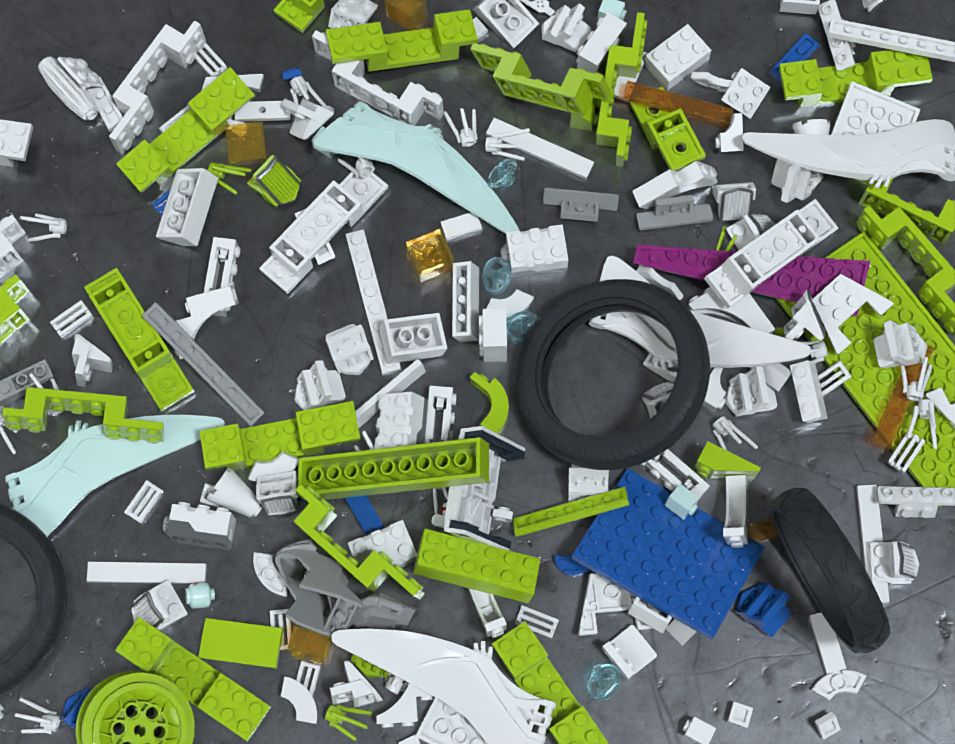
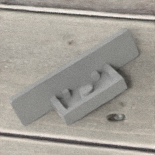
[543,188,619,222]
[636,195,713,230]

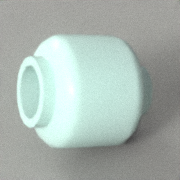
[185,582,215,608]

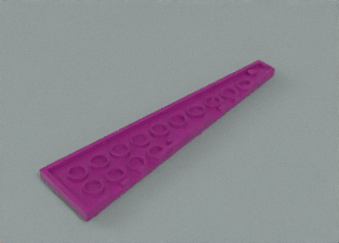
[633,245,870,317]

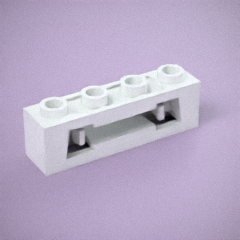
[204,237,240,317]
[425,386,456,444]
[640,449,710,499]

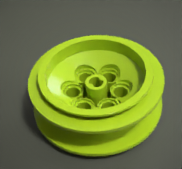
[75,671,195,744]

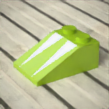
[693,441,761,480]

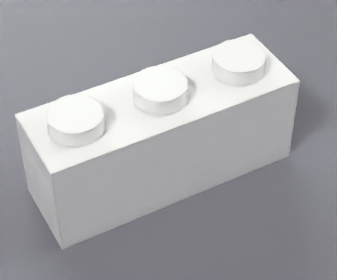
[790,360,828,423]

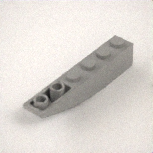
[0,359,54,407]

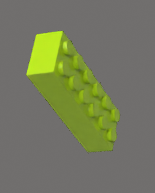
[413,529,540,604]

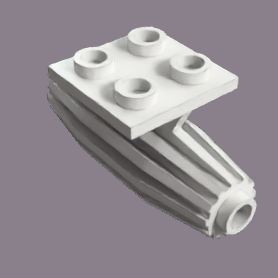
[38,56,103,120]

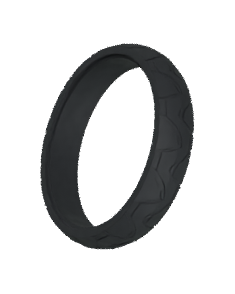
[770,488,891,654]

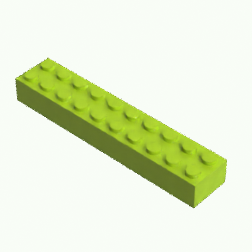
[298,437,489,501]

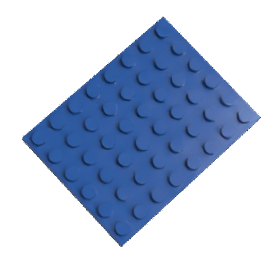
[571,468,765,640]

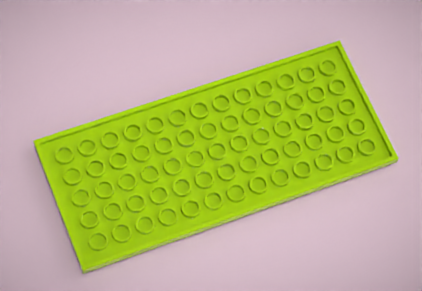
[776,232,955,508]

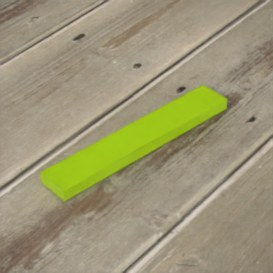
[512,487,629,537]

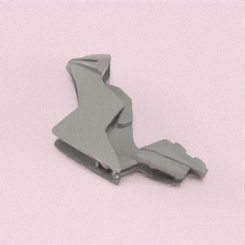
[275,539,416,637]

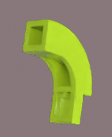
[470,372,509,435]

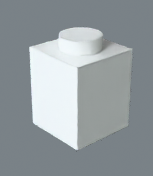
[683,717,716,744]

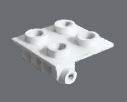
[721,68,770,119]

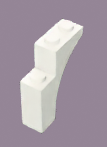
[632,161,718,209]
[174,285,239,359]
[687,287,775,334]
[723,475,749,548]
[468,588,507,638]
[376,683,433,728]

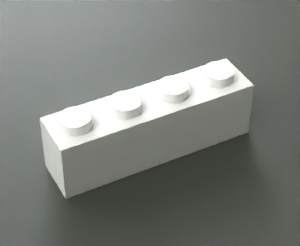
[452,261,479,342]

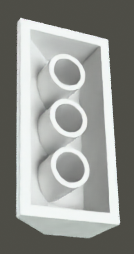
[156,168,218,246]

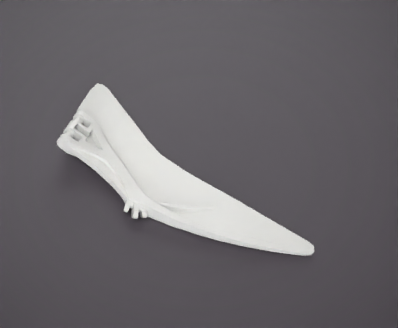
[742,119,955,188]
[589,256,811,371]
[332,629,557,744]

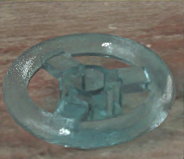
[487,159,517,188]
[482,257,511,295]
[506,311,539,344]
[587,664,621,701]

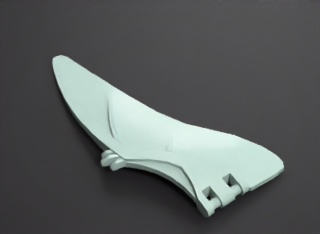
[313,101,519,234]
[5,415,225,537]

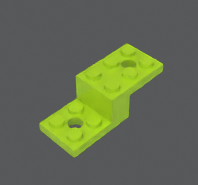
[629,86,706,171]

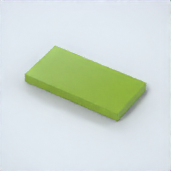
[198,618,284,669]

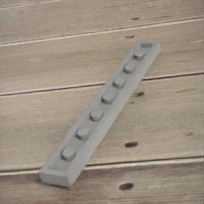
[142,302,265,426]

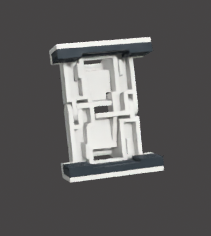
[431,426,525,550]

